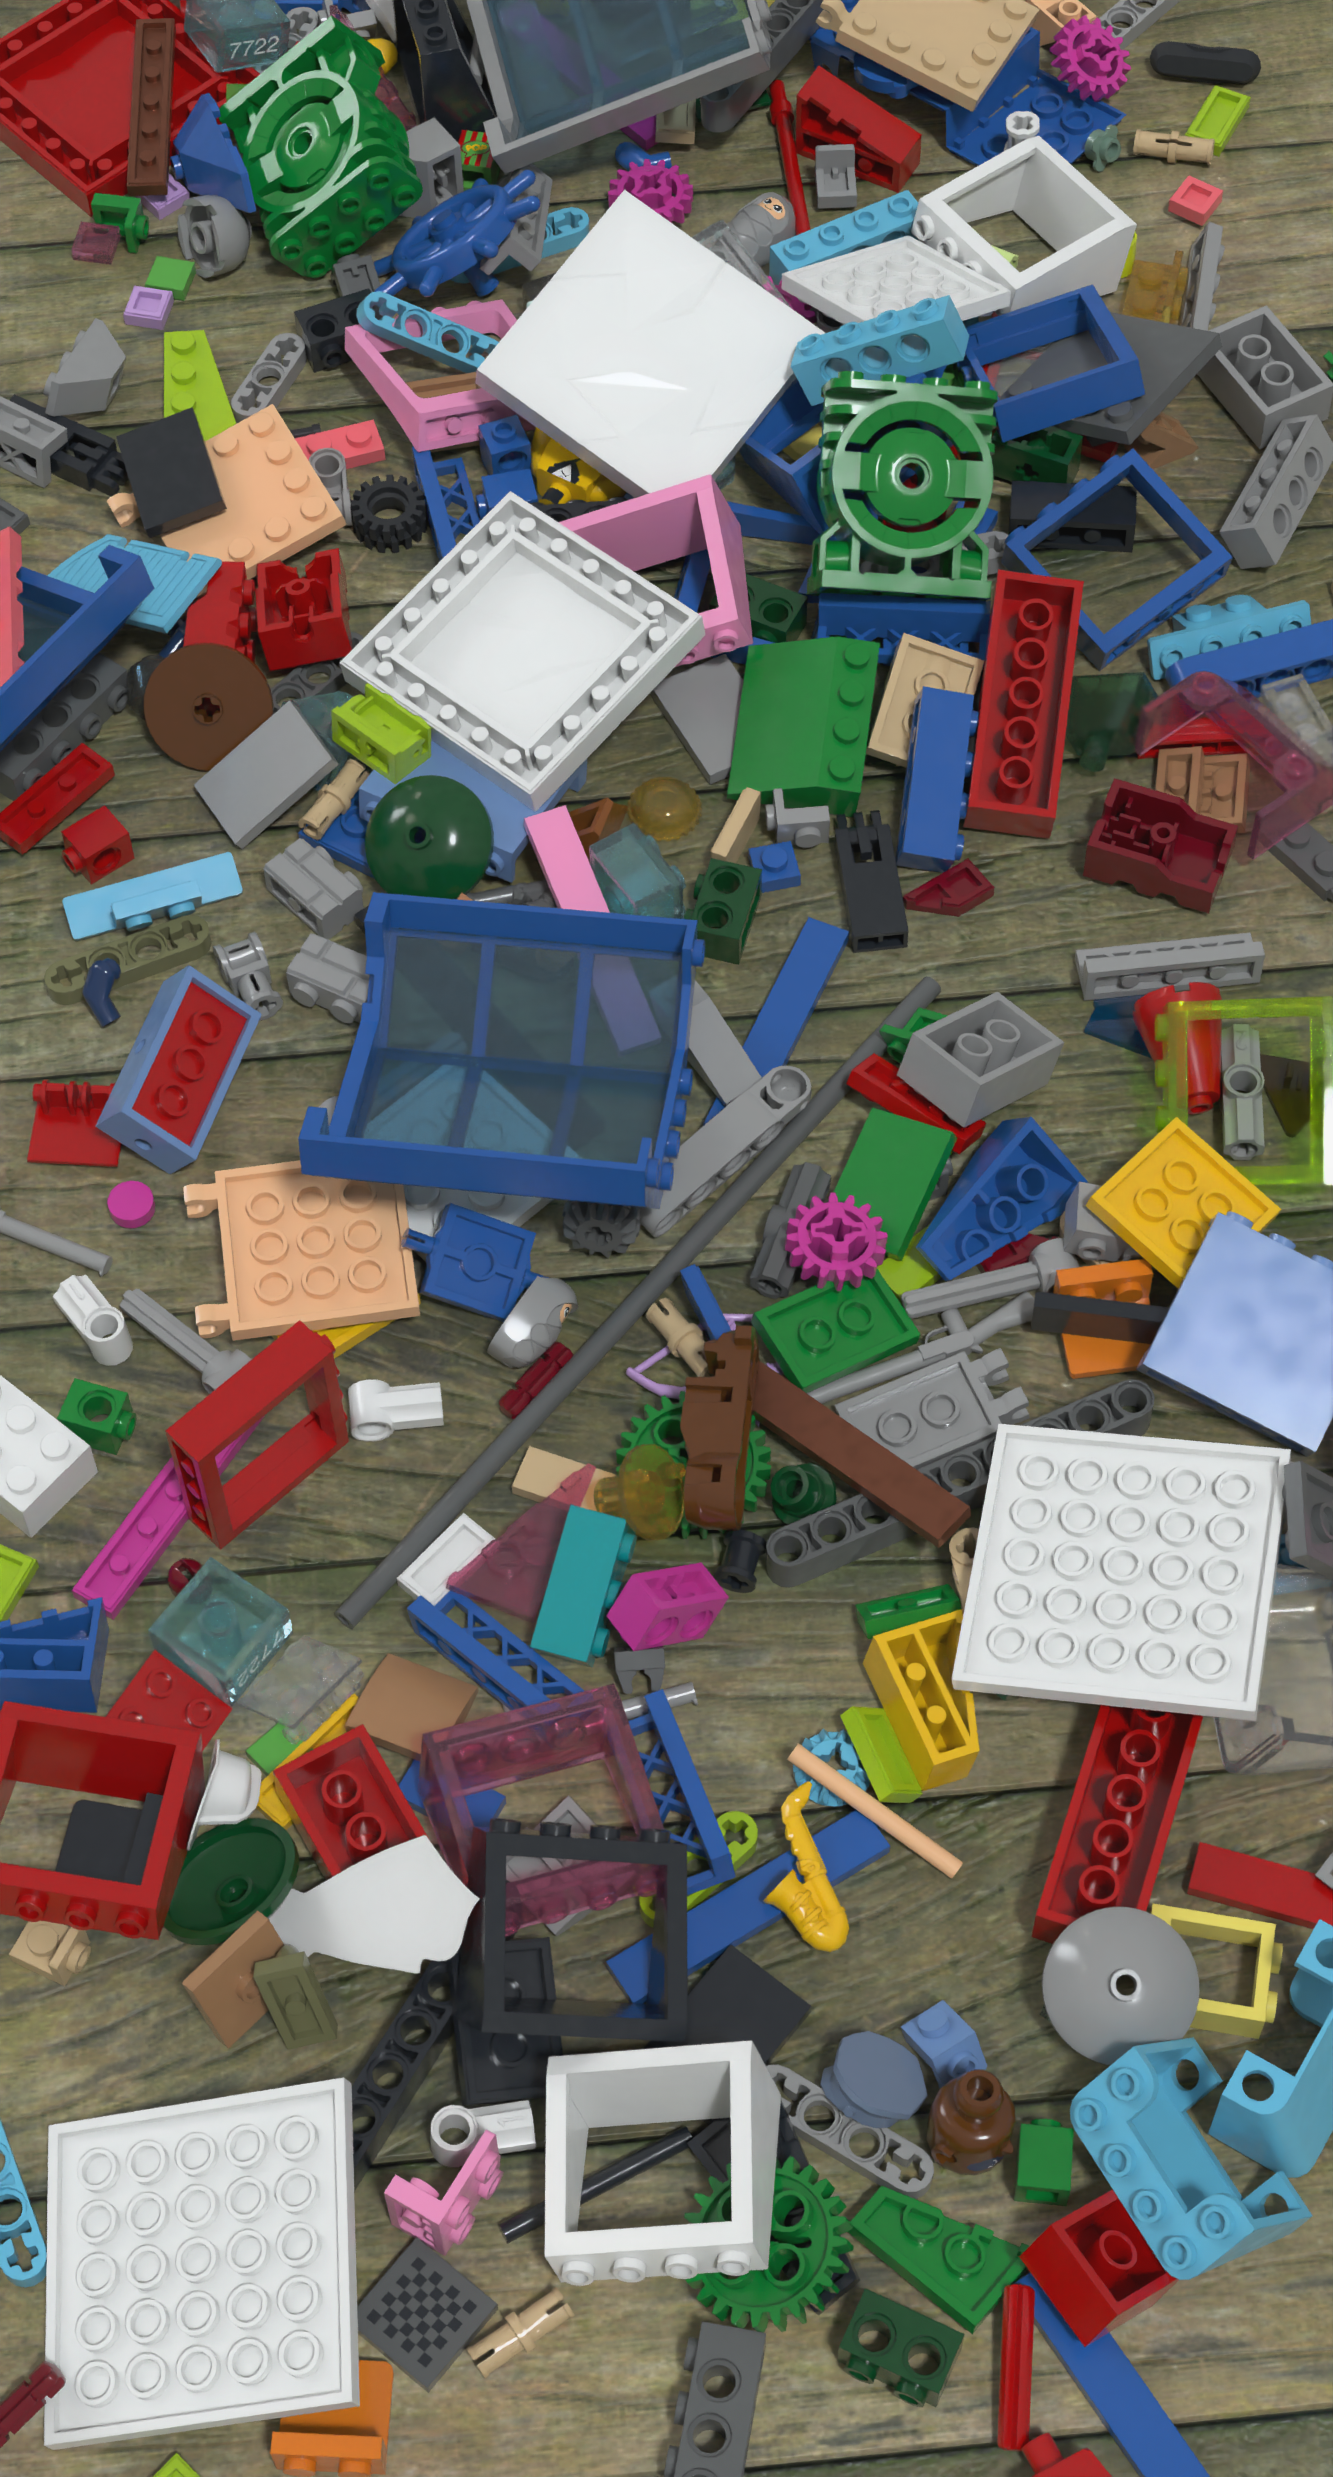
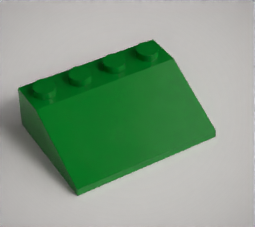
[726,636,880,818]

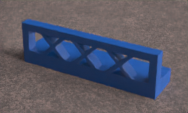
[412,447,480,562]
[817,593,991,668]
[407,1587,594,1744]
[612,1689,736,1895]

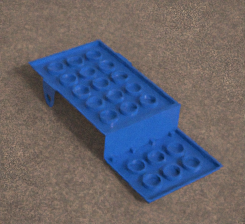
[809,0,1127,166]

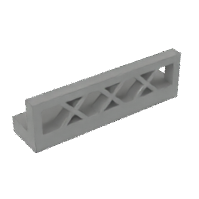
[480,164,553,275]
[0,396,68,488]
[1075,932,1265,1001]

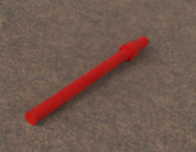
[769,80,811,235]

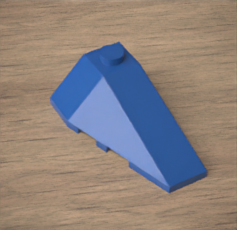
[916,1117,1089,1281]

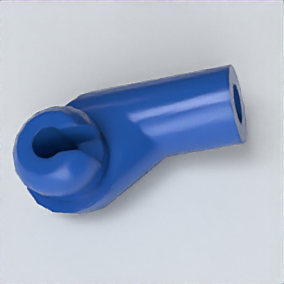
[615,142,672,171]

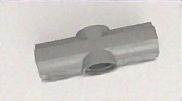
[1218,1024,1265,1160]

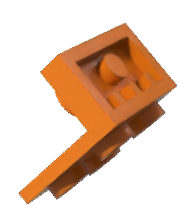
[1053,1259,1153,1379]

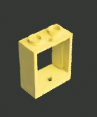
[1150,1903,1283,2039]

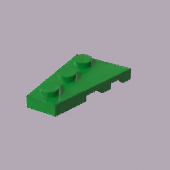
[848,2186,1029,2334]

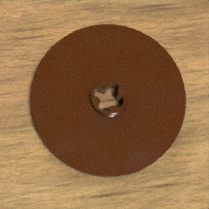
[144,643,274,771]

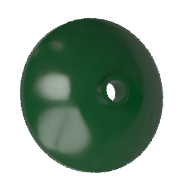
[365,775,494,899]
[163,1818,299,1945]

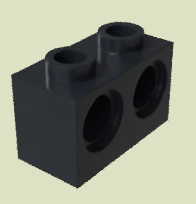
[294,288,383,373]

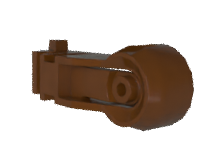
[680,1325,760,1531]

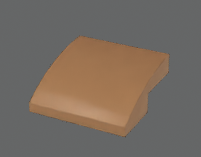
[1155,746,1251,833]
[345,1653,479,1768]

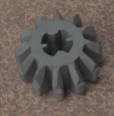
[562,1200,641,1258]

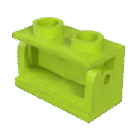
[331,683,431,784]

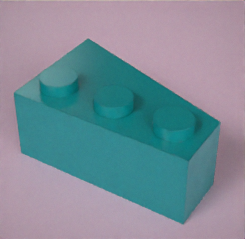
[530,1505,638,1668]

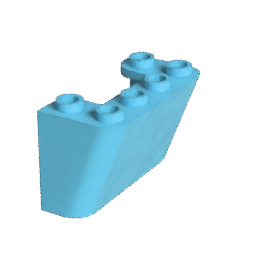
[1208,1919,1333,2178]
[1070,2037,1313,2280]

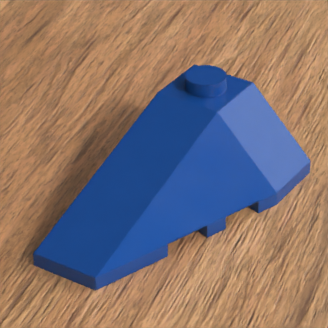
[170,93,256,213]

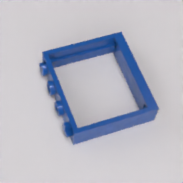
[954,284,1145,442]
[1001,449,1233,671]

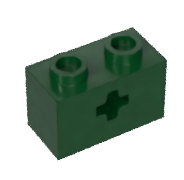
[991,426,1083,483]

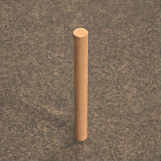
[787,1743,963,1879]

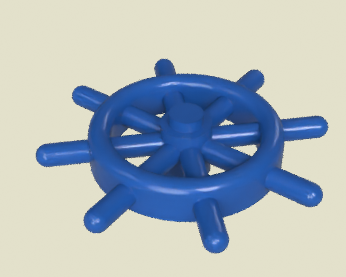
[373,170,540,297]

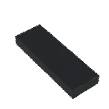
[1031,1292,1169,1344]

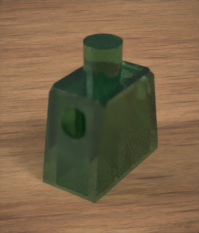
[1066,672,1159,772]

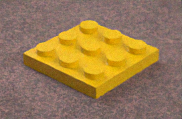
[1085,1117,1282,1289]

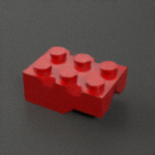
[255,548,352,671]
[183,561,258,715]

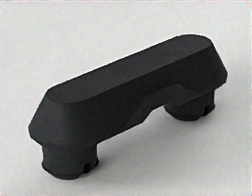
[1150,41,1261,84]

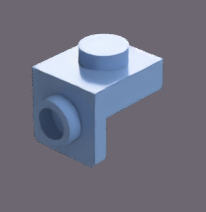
[901,2000,987,2088]

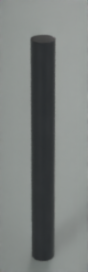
[498,2126,693,2244]

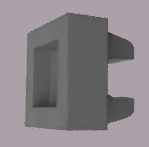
[613,1645,665,1694]

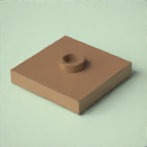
[182,1911,284,2049]

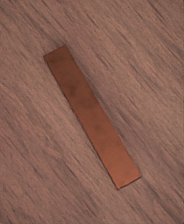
[127,18,176,196]
[752,1361,971,1548]

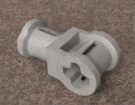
[213,932,283,1021]

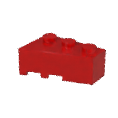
[796,65,922,193]

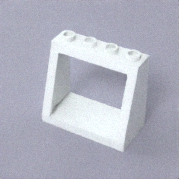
[911,136,1137,316]
[545,2040,781,2286]

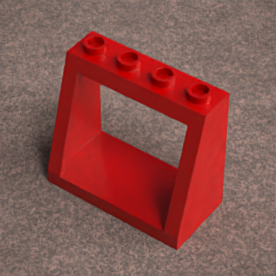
[0,1701,205,1940]

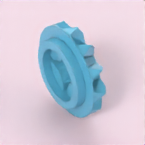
[793,1729,870,1807]

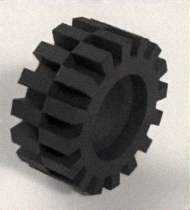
[351,475,427,553]

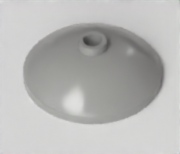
[1042,1907,1199,2065]

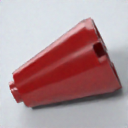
[1132,982,1222,1114]

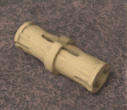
[1133,129,1215,165]
[298,759,370,840]
[646,1298,715,1377]
[466,2287,575,2379]

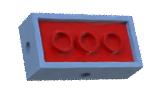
[95,965,262,1174]

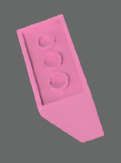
[559,474,753,667]

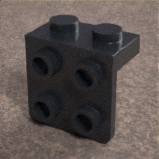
[55,1793,163,1885]

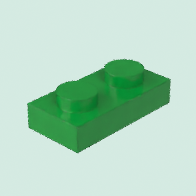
[855,1584,962,1639]

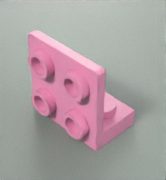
[384,2129,503,2256]

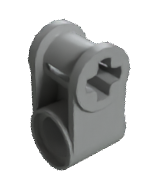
[309,448,353,526]

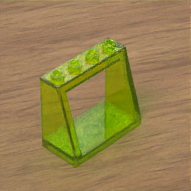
[1155,996,1333,1190]

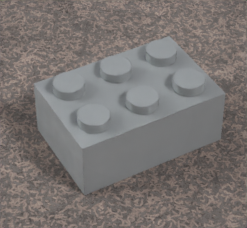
[1197,305,1333,449]
[897,992,1065,1127]

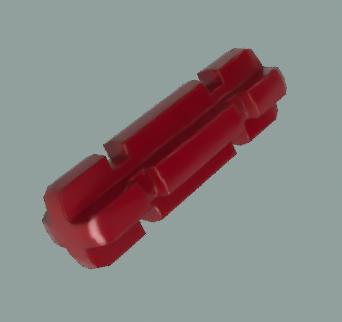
[499,1342,573,1420]
[0,2361,66,2448]

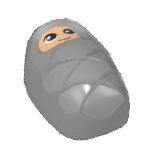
[717,192,796,269]
[487,1276,578,1368]

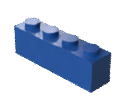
[895,686,979,873]

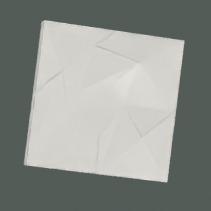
[475,190,825,498]
[339,491,706,812]

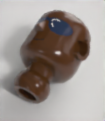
[927,2069,1016,2176]

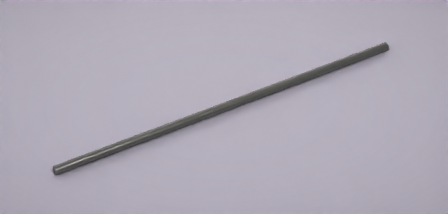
[335,976,941,1629]

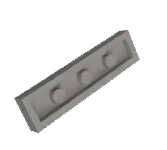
[1179,221,1225,331]

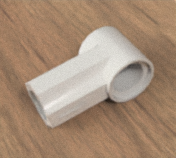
[53,1275,133,1366]
[348,1380,444,1441]
[430,2100,536,2167]

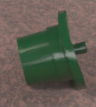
[771,1463,837,1525]

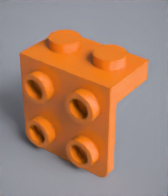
[270,2360,394,2477]

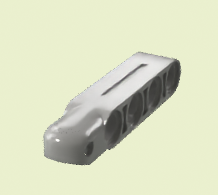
[639,1066,812,1237]

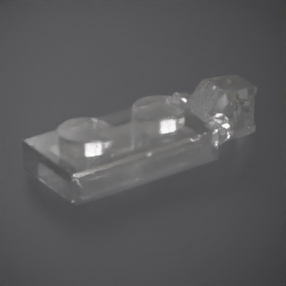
[1260,674,1333,782]

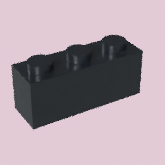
[1008,480,1137,553]

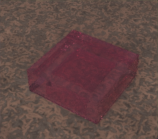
[71,222,121,265]

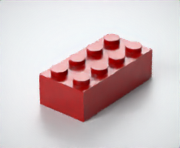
[273,1724,431,1881]

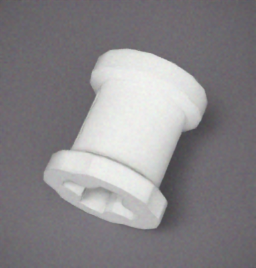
[1004,111,1040,151]

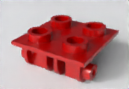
[27,1079,122,1167]
[105,1649,232,1752]

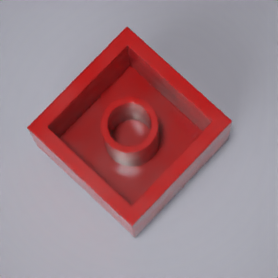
[1019,2189,1179,2347]

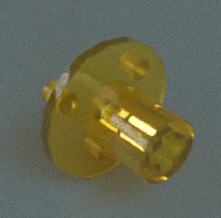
[594,1444,686,1541]

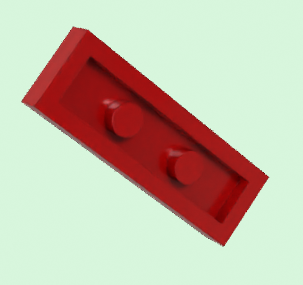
[0,743,115,855]
[846,1053,987,1155]

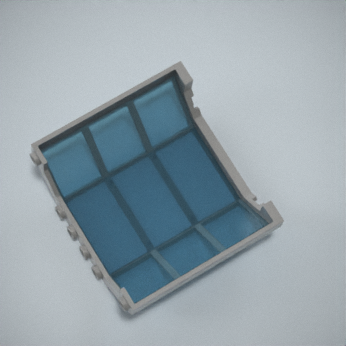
[466,0,772,174]

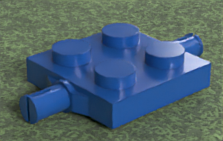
[401,1203,549,1322]

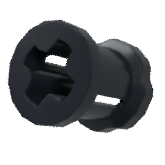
[713,1529,767,1593]

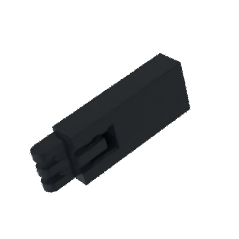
[0,394,129,496]
[834,810,909,953]

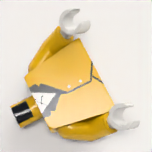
[531,427,626,505]

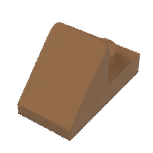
[1124,412,1199,469]

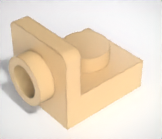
[9,1921,91,1986]

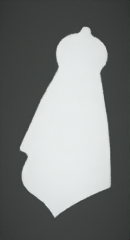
[269,1835,480,1973]

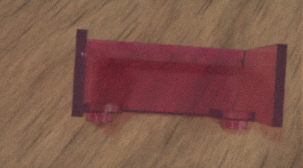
[1134,671,1333,860]

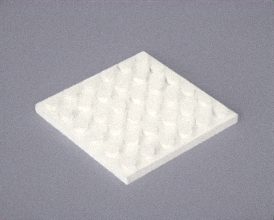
[952,1424,1291,1721]
[44,2077,360,2450]

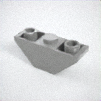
[43,318,126,416]

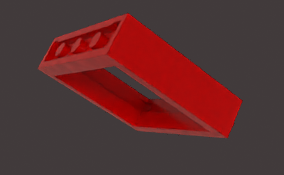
[165,1320,349,1550]

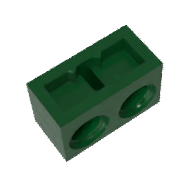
[709,574,808,643]
[684,858,762,965]
[837,2288,965,2407]

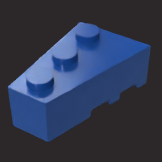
[0,1597,109,1713]

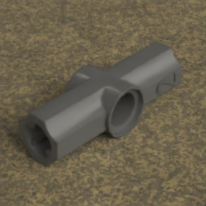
[750,1162,831,1299]

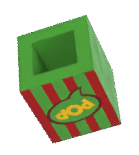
[458,130,501,191]

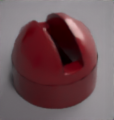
[168,1558,208,1601]

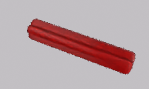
[997,2284,1035,2452]

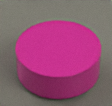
[107,1181,155,1228]

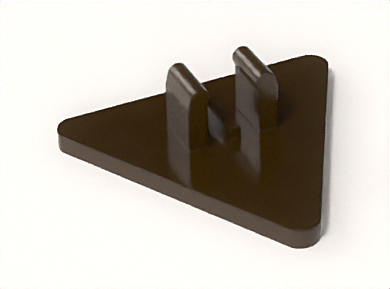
[1260,1054,1333,1138]

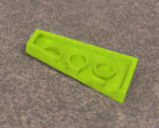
[164,330,237,441]

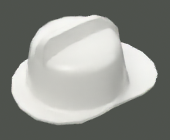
[187,1739,262,1851]

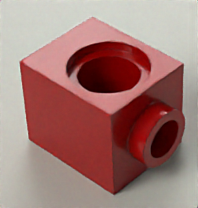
[61,805,135,885]

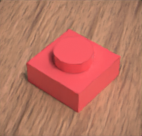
[1168,176,1223,226]

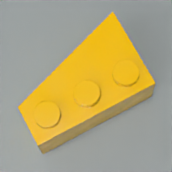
[863,1609,980,1792]

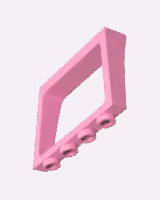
[345,299,536,452]

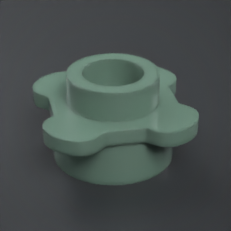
[1085,124,1121,172]

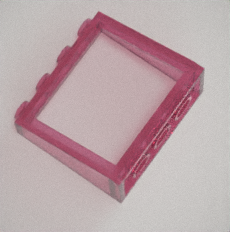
[418,1684,664,1937]

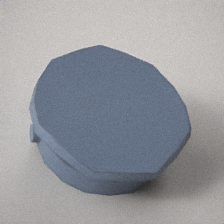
[820,2031,928,2128]

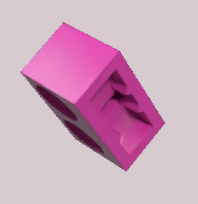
[606,1562,729,1651]

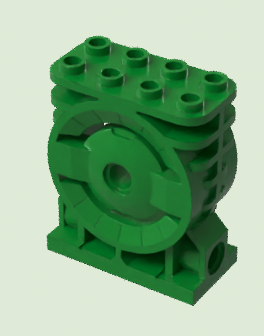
[219,15,423,278]
[806,371,998,601]

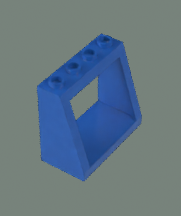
[739,347,953,539]

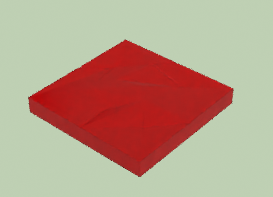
[0,0,260,217]

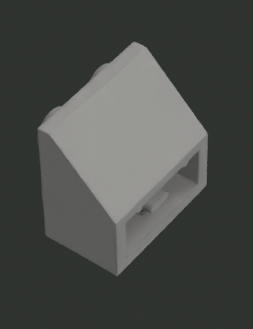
[399,118,464,218]

